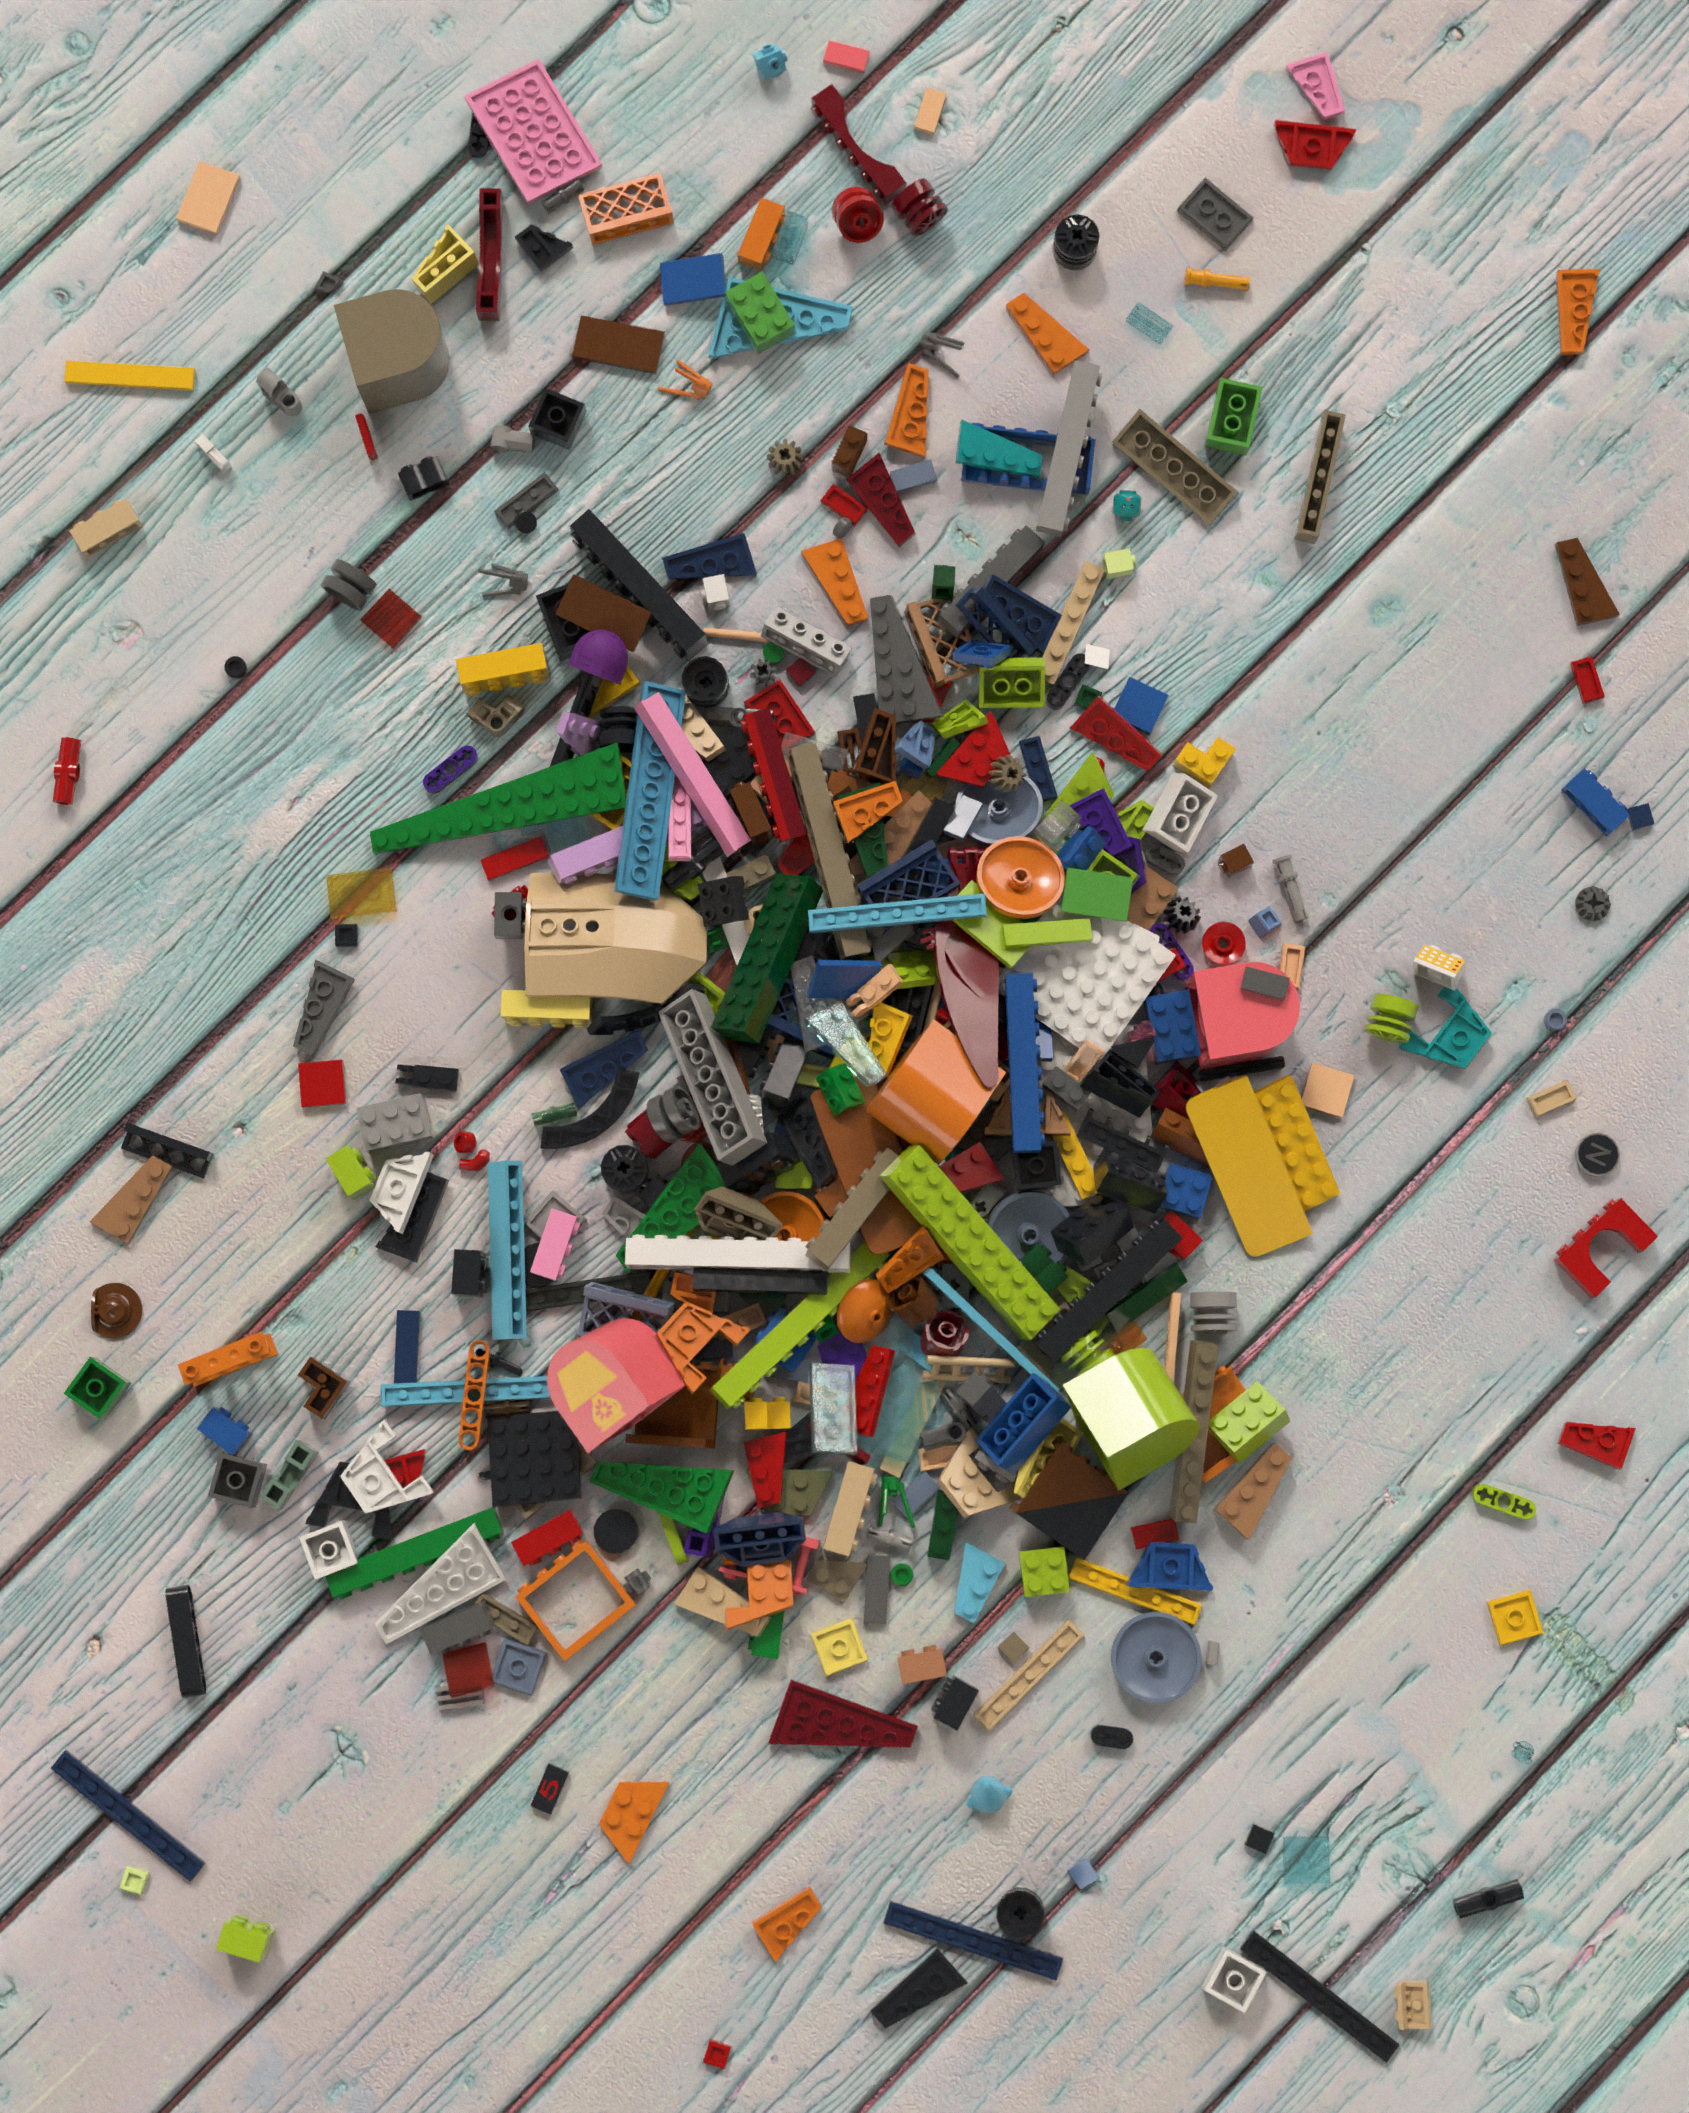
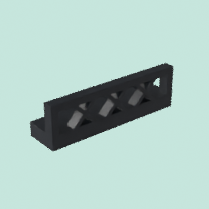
[121,1122,214,1179]

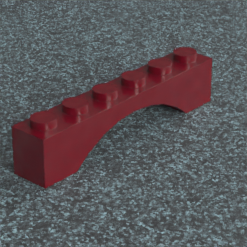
[810,84,907,205]
[476,188,503,321]

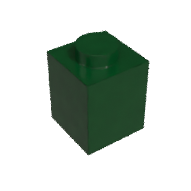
[931,565,956,600]

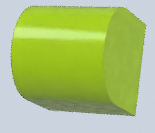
[1063,1348,1200,1491]

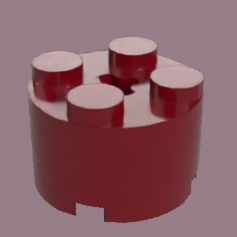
[625,1109,676,1159]
[920,1310,969,1357]

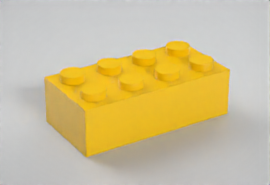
[456,643,550,696]

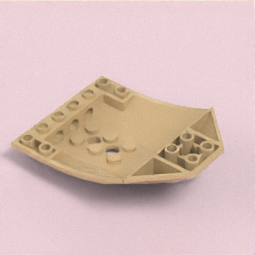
[524,873,707,1005]

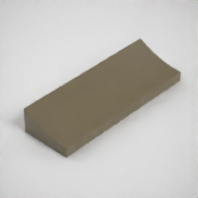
[1112,409,1239,525]

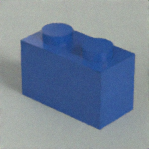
[197,1406,252,1456]

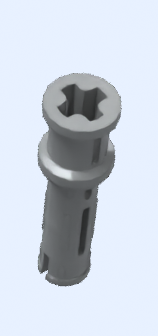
[1272,855,1308,922]

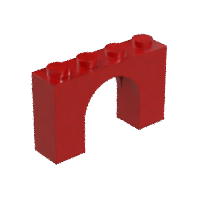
[1554,1198,1659,1298]

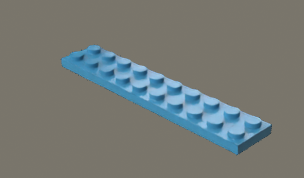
[614,681,686,901]

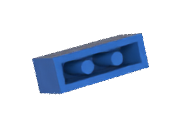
[1561,768,1630,837]

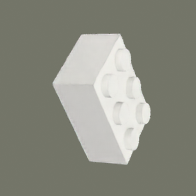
[1143,773,1218,853]

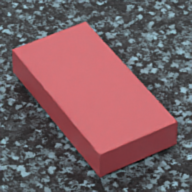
[823,40,870,73]

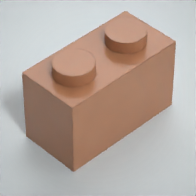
[897,1645,947,1684]

